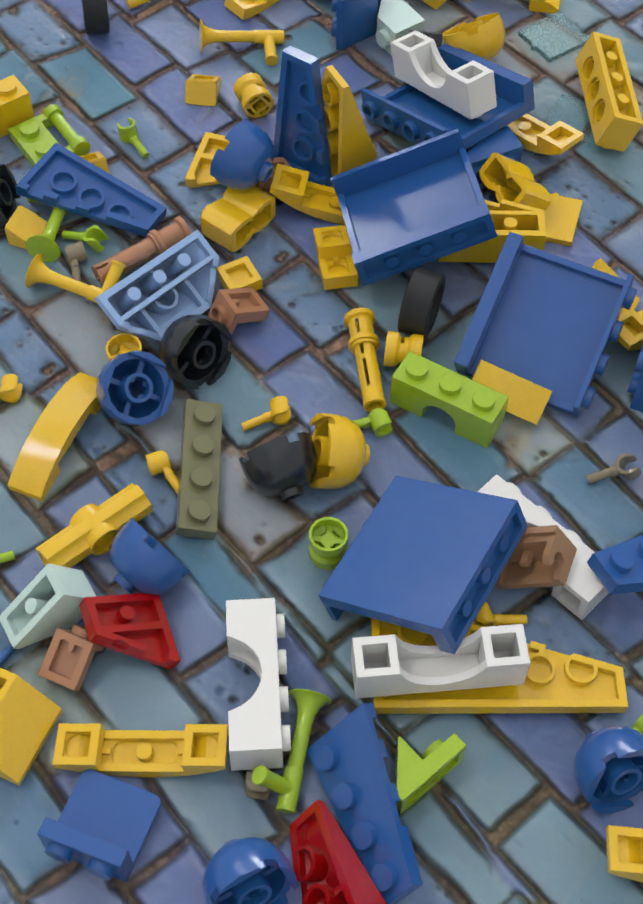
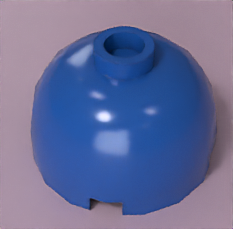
[210,119,275,190]
[96,350,174,426]
[110,518,190,595]
[573,725,643,814]
[202,837,298,904]

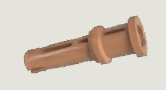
[91,216,191,286]

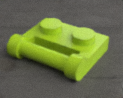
[8,104,91,166]

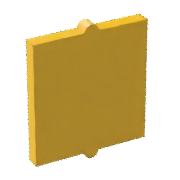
[544,193,583,247]

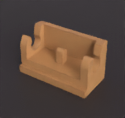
[495,525,577,589]

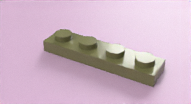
[175,398,223,540]

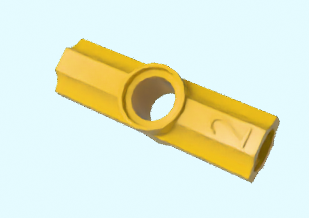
[35,483,153,568]

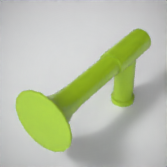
[26,198,68,262]
[252,689,332,814]

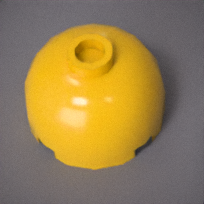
[443,13,506,62]
[308,413,370,489]

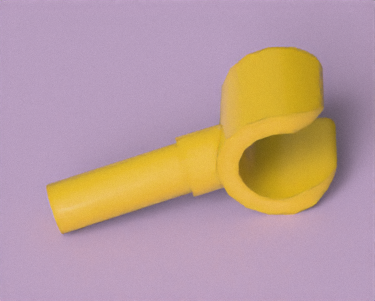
[0,374,23,403]
[241,396,291,431]
[146,450,179,495]
[473,602,528,627]

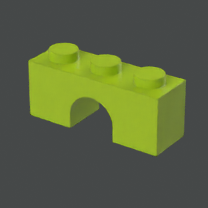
[390,351,509,448]

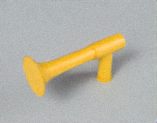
[199,19,284,66]
[25,254,126,304]

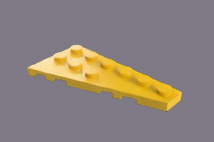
[371,618,628,714]

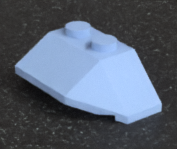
[94,229,219,344]

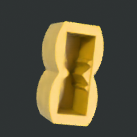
[479,152,552,211]
[200,186,276,252]

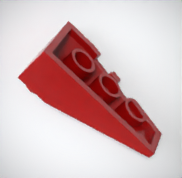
[290,799,387,904]

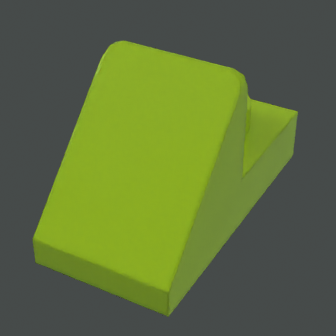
[395,733,467,815]

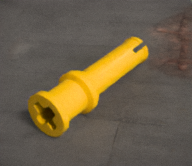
[343,308,387,412]

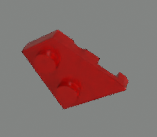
[79,593,181,669]

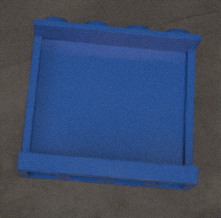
[361,44,535,149]
[330,128,498,286]
[454,232,637,417]
[318,476,528,655]

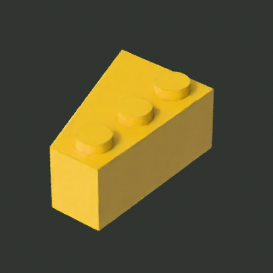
[438,199,547,263]

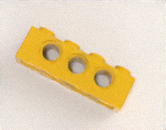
[575,31,643,152]

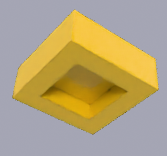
[216,256,263,291]

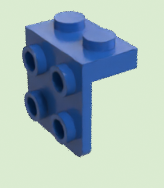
[37,769,161,883]

